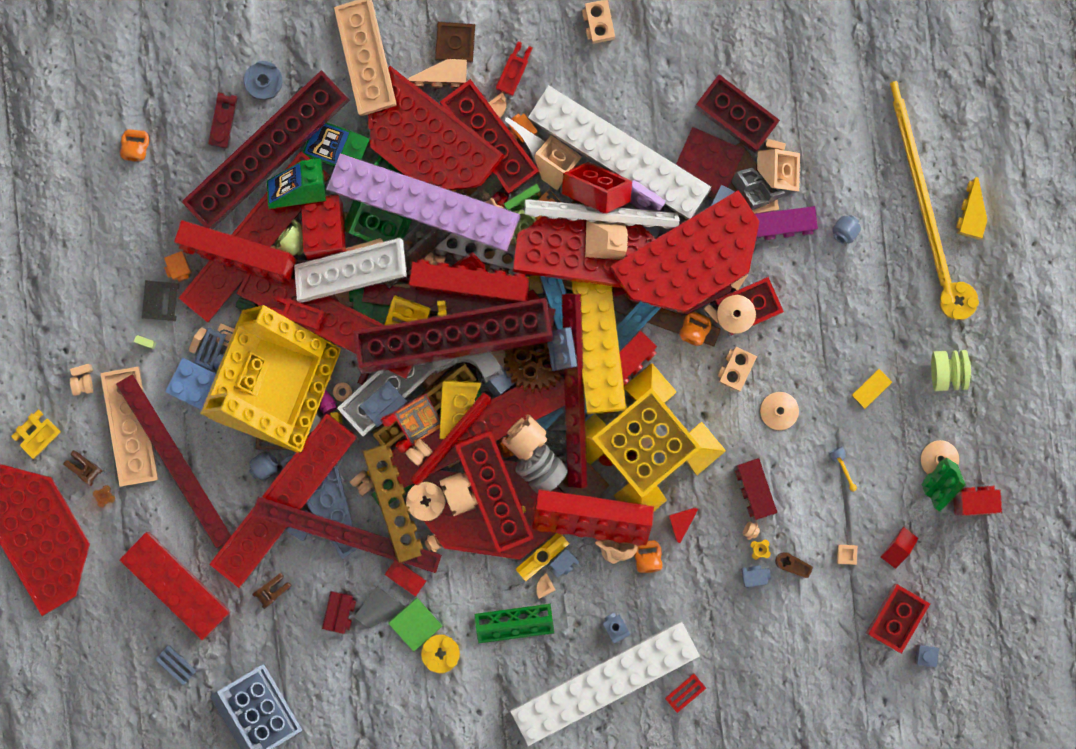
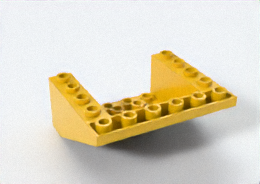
[200,305,341,453]

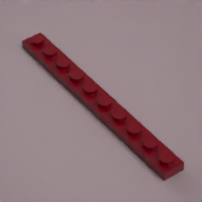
[362,284,556,329]
[562,294,587,488]
[116,374,231,548]
[252,496,442,573]

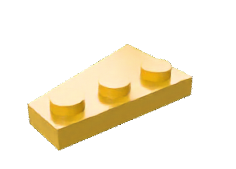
[440,380,481,440]

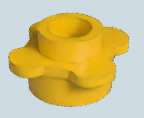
[750,540,771,560]

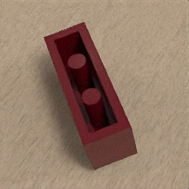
[734,458,778,520]

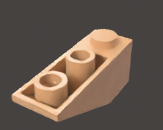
[408,59,467,88]

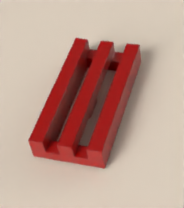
[665,673,706,713]

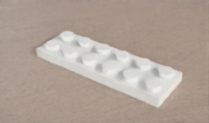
[294,238,406,303]

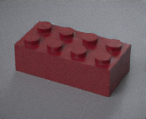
[694,74,780,153]

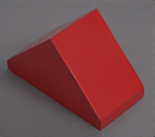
[668,507,698,543]
[880,527,919,569]

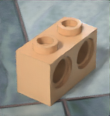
[582,0,615,44]
[717,347,757,392]

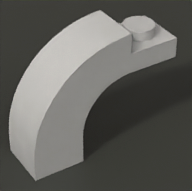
[432,352,503,382]

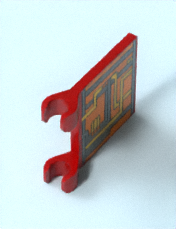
[381,393,441,453]

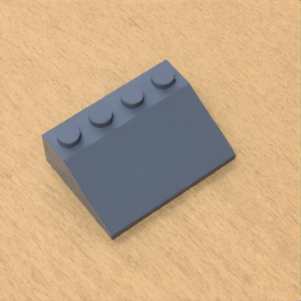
[210,664,302,749]

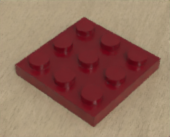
[676,127,745,199]

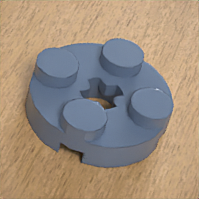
[244,61,283,100]

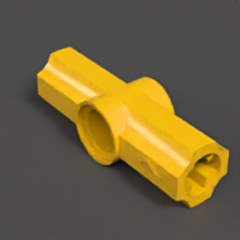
[515,533,569,581]

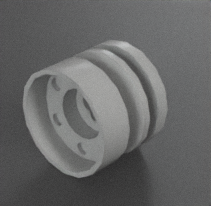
[516,443,567,494]

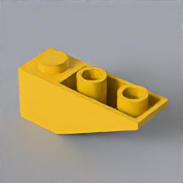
[956,177,987,240]

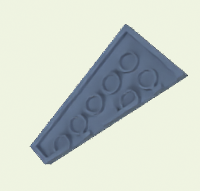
[280,452,357,559]

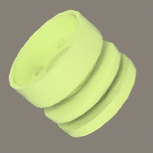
[931,350,971,391]

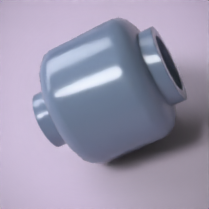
[832,215,861,244]
[249,452,278,480]

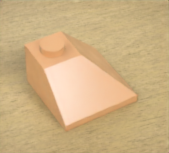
[534,135,582,191]
[757,149,800,191]
[585,221,627,260]

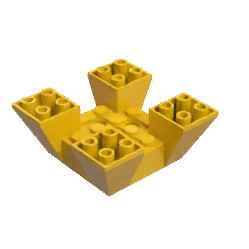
[564,363,726,511]

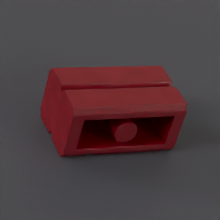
[322,591,356,634]

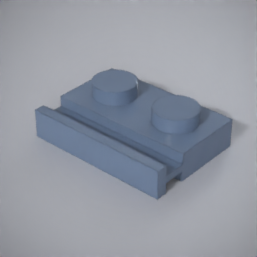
[548,328,577,371]
[360,380,407,427]

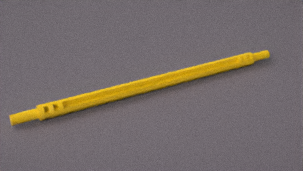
[890,81,954,303]

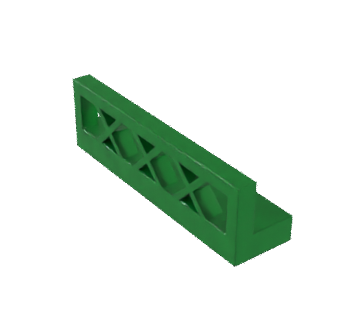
[474,604,554,644]

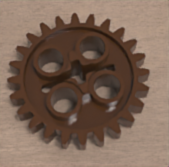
[503,342,564,393]

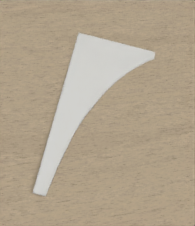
[505,117,545,168]

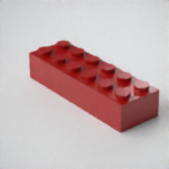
[440,79,539,196]
[174,220,297,283]
[409,260,530,303]
[455,429,534,553]
[532,489,654,546]
[119,532,231,640]

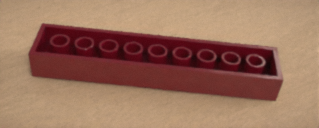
[181,70,350,230]
[353,298,553,374]

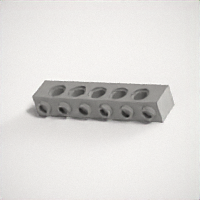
[413,222,524,275]

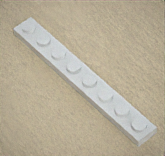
[524,199,679,229]

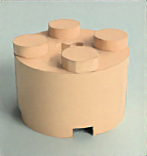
[502,415,547,461]
[439,472,478,516]
[406,482,446,521]

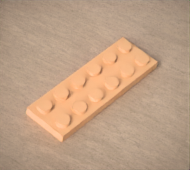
[334,0,397,116]
[100,367,159,487]

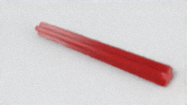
[411,393,491,485]

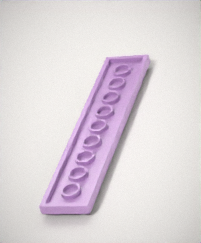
[327,154,520,252]

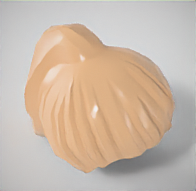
[595,540,638,564]

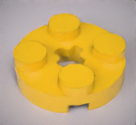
[940,282,979,320]
[421,634,460,673]

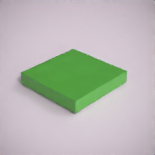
[504,184,541,212]
[388,597,442,651]

